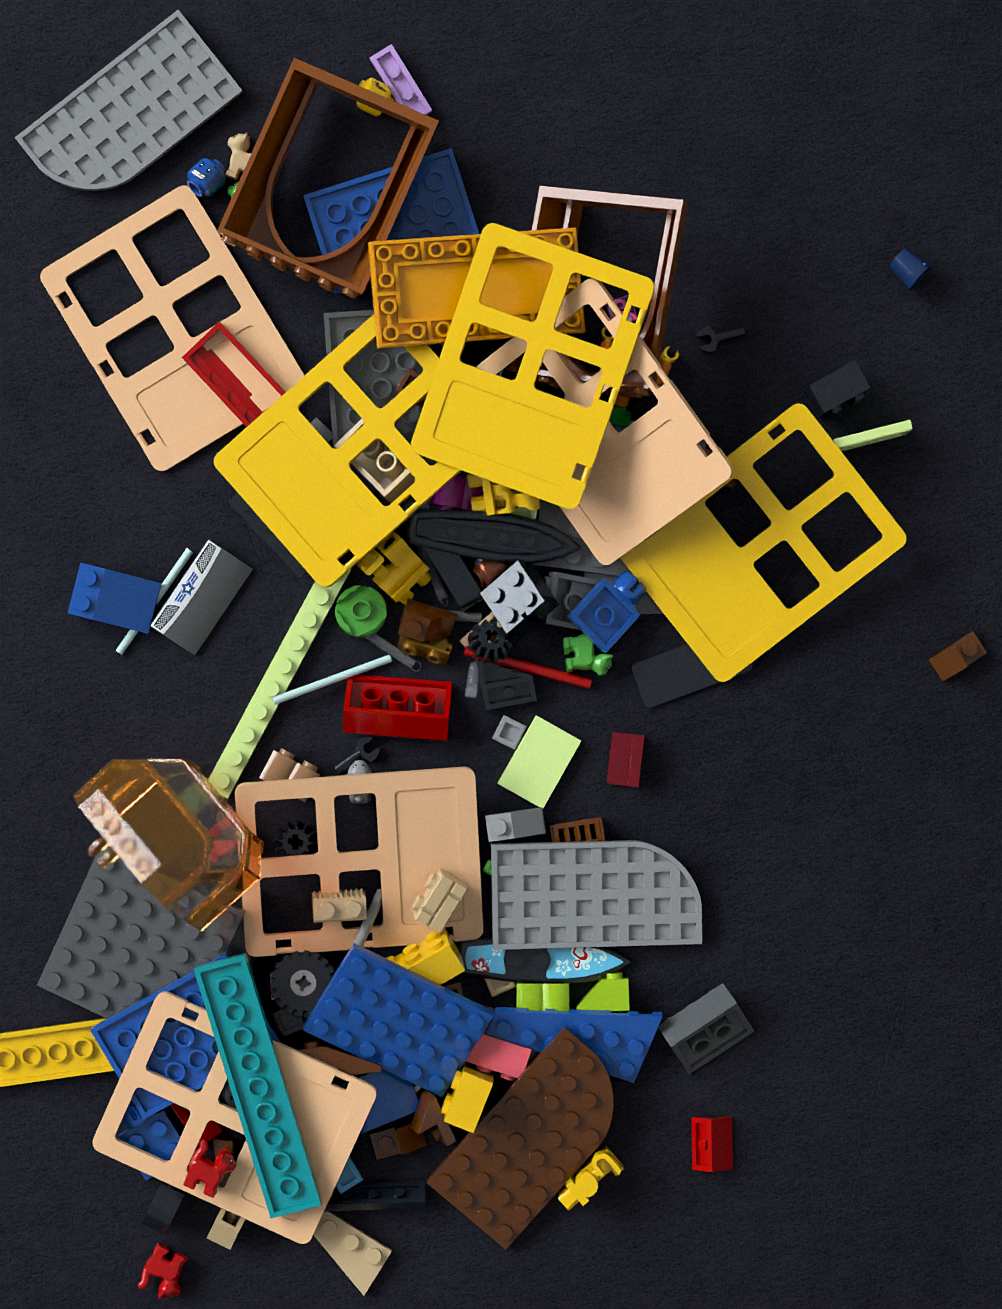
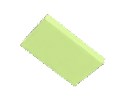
[833,420,913,451]
[498,716,581,808]

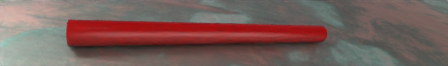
[464,645,592,689]

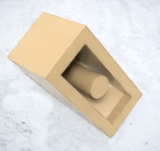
[207,1208,245,1250]

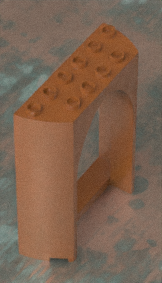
[217,58,439,299]
[506,186,688,398]

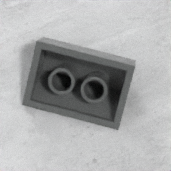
[658,983,754,1074]

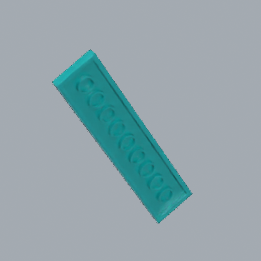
[194,953,322,1219]

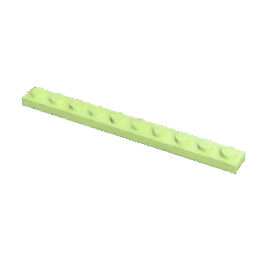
[205,564,352,799]

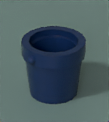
[889,248,932,291]

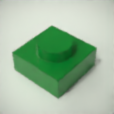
[609,405,631,426]

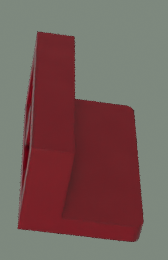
[607,732,644,787]

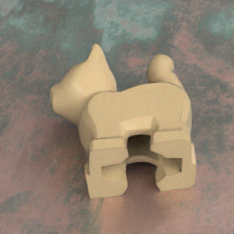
[225,133,251,180]

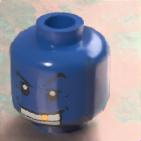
[187,158,226,197]

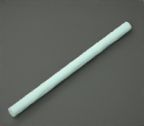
[116,548,193,655]
[272,655,392,705]

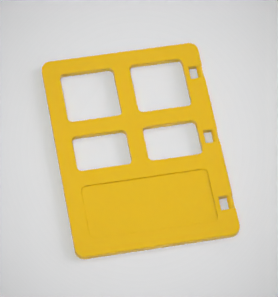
[411,223,655,509]
[214,314,462,588]
[620,403,906,682]

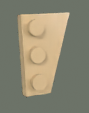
[313,1211,392,1296]

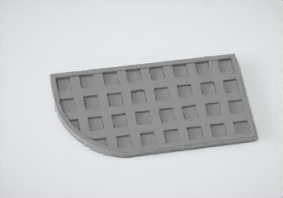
[15,10,243,191]
[491,840,702,950]

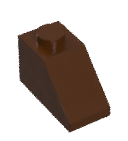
[398,598,457,642]

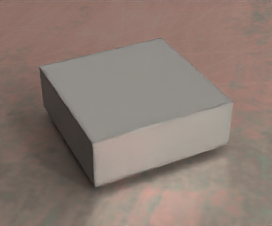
[492,715,527,750]

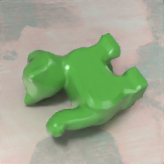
[563,634,613,676]

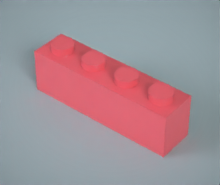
[463,1031,531,1081]

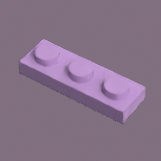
[369,44,432,126]

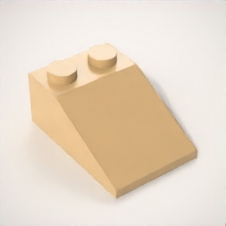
[334,419,415,504]

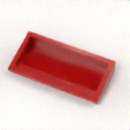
[182,322,286,427]

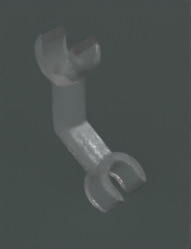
[465,661,479,698]

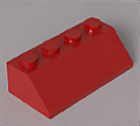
[343,675,452,741]

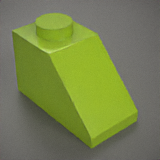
[576,973,629,1011]

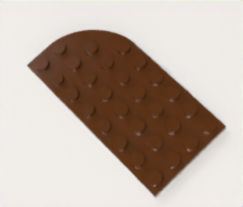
[426,1026,613,1250]

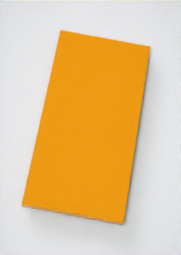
[368,227,585,349]

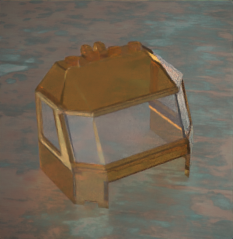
[73,759,264,932]

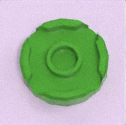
[335,585,387,637]

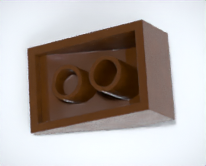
[298,1038,382,1077]

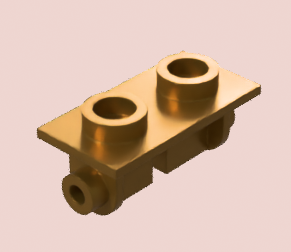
[397,635,453,664]

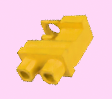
[467,473,541,515]
[356,531,431,604]
[558,1146,624,1211]

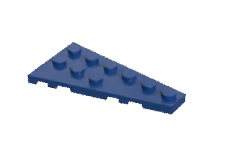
[487,1007,662,1083]

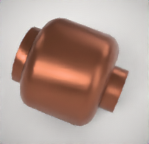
[471,559,511,588]

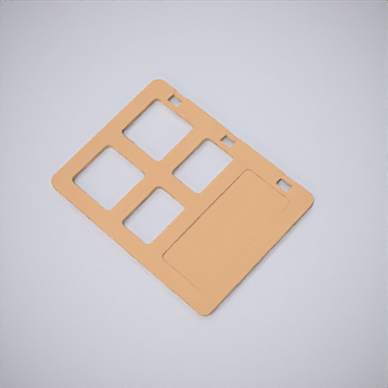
[40,185,305,471]
[476,278,734,565]
[235,767,483,957]
[93,991,377,1244]

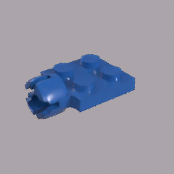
[567,572,646,653]
[119,1103,181,1181]

